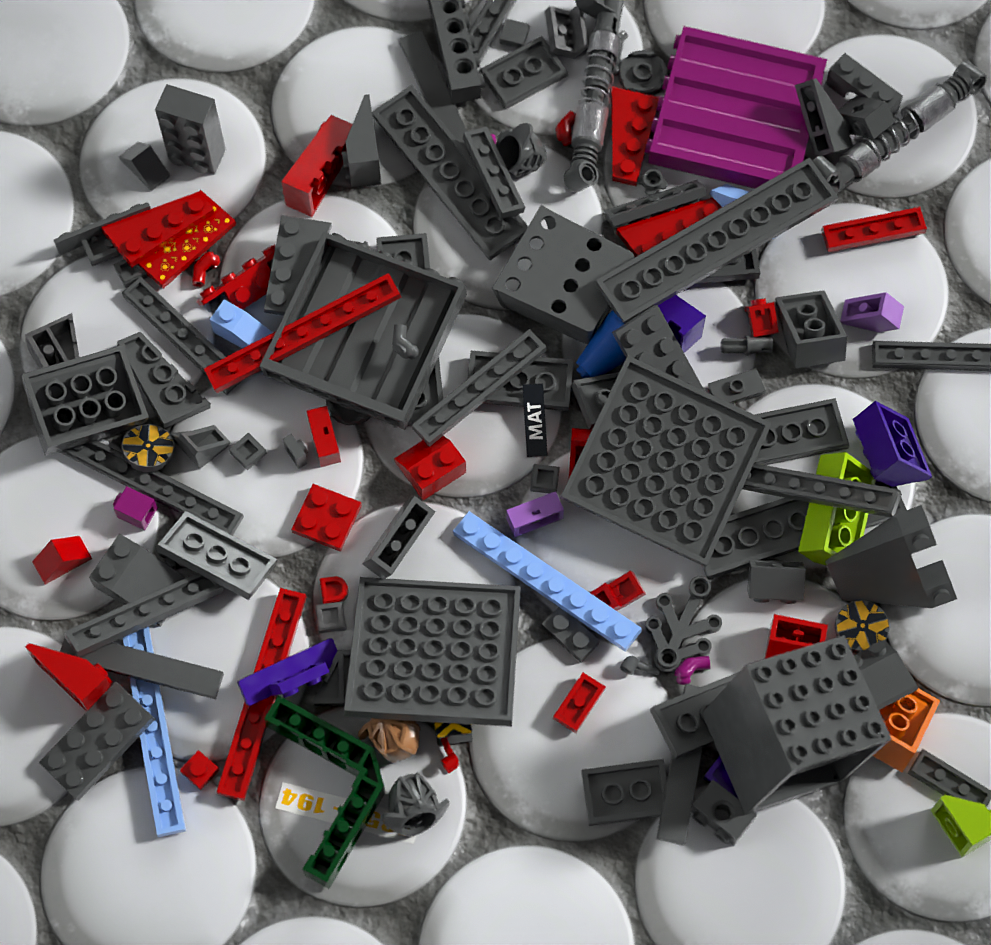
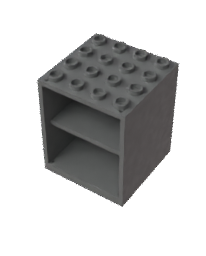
[702,635,892,815]

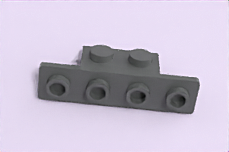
[54,202,151,266]

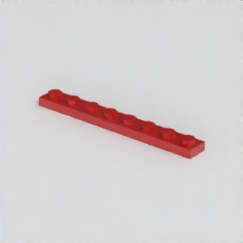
[204,273,402,393]
[217,588,307,801]

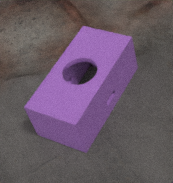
[506,491,564,538]

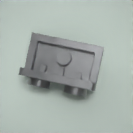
[545,5,588,59]

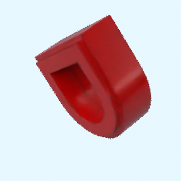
[319,576,348,604]

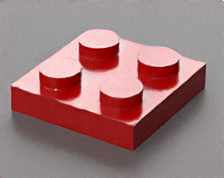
[291,484,362,552]

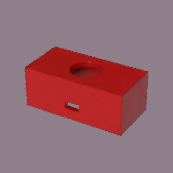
[307,406,341,467]

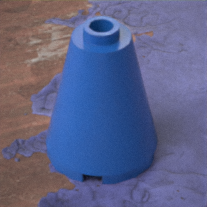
[575,310,626,379]

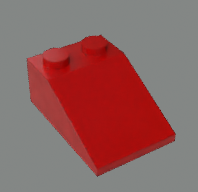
[25,643,113,712]

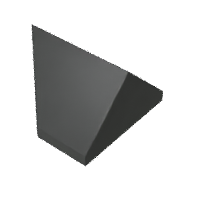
[169,425,231,469]

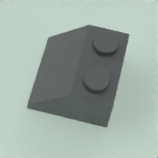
[854,640,918,710]

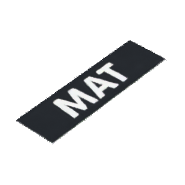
[522,383,548,457]

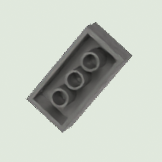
[155,84,226,174]

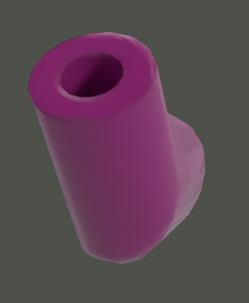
[675,656,710,685]

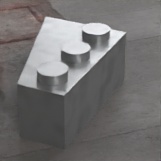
[25,313,79,369]

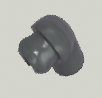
[392,324,419,359]

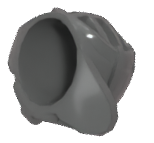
[496,123,546,177]
[382,772,450,836]

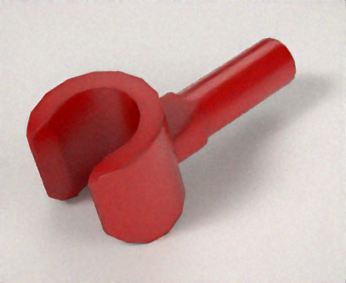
[440,737,459,773]

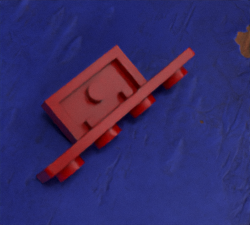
[197,244,276,310]

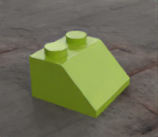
[930,795,991,857]

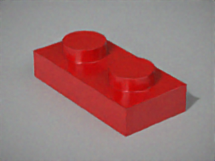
[553,672,606,733]

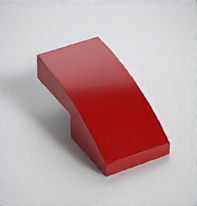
[590,570,646,611]

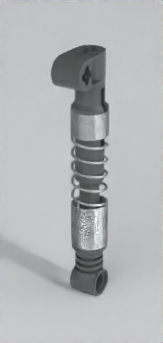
[564,0,624,193]
[813,61,988,194]

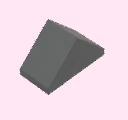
[119,142,170,191]

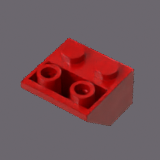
[764,614,828,659]

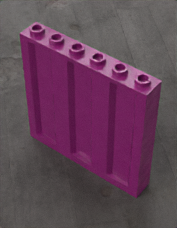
[645,26,827,189]

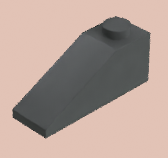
[795,78,853,157]

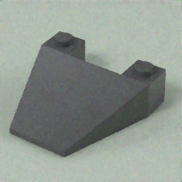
[826,505,957,608]

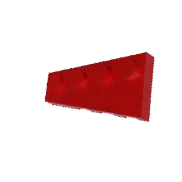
[101,191,215,268]
[616,197,722,257]

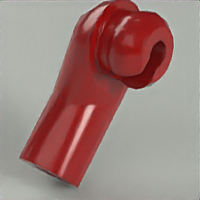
[192,252,220,287]

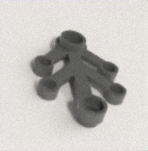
[645,576,722,673]

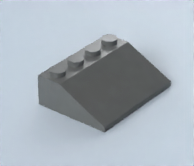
[21,345,149,455]

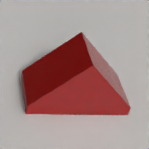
[32,536,92,585]

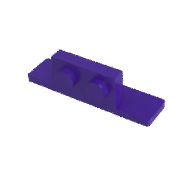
[237,638,338,706]

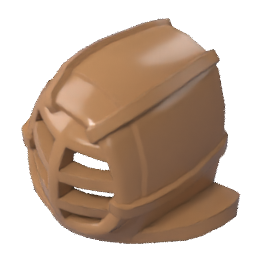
[357,718,420,763]

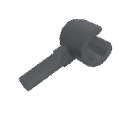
[620,656,660,675]

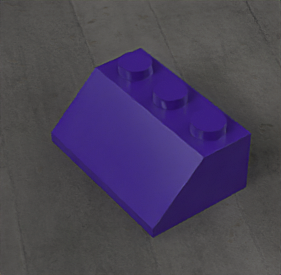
[852,401,932,487]

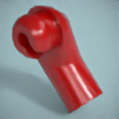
[555,111,576,146]

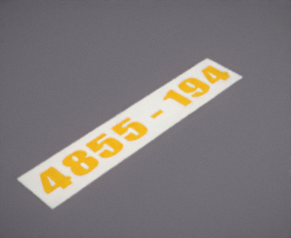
[275,782,419,844]

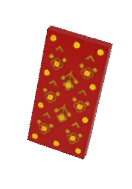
[138,190,236,289]

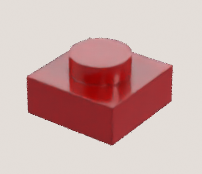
[180,750,219,790]

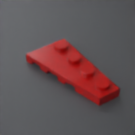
[611,87,659,186]

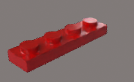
[821,207,927,252]

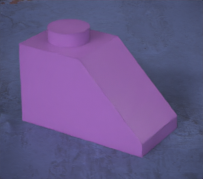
[840,292,904,333]

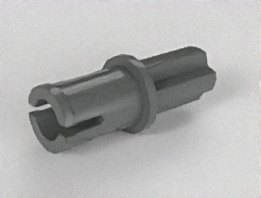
[720,335,773,356]

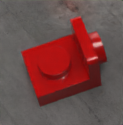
[744,298,779,337]

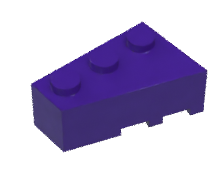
[658,295,706,353]

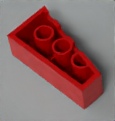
[281,115,352,217]

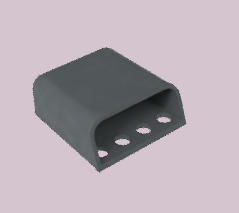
[492,205,634,344]

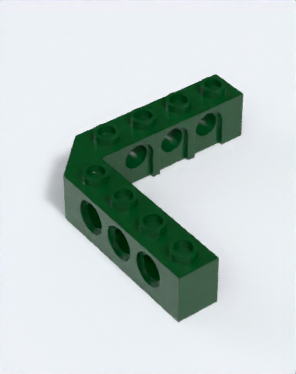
[264,695,386,889]

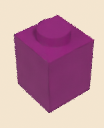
[113,486,158,531]

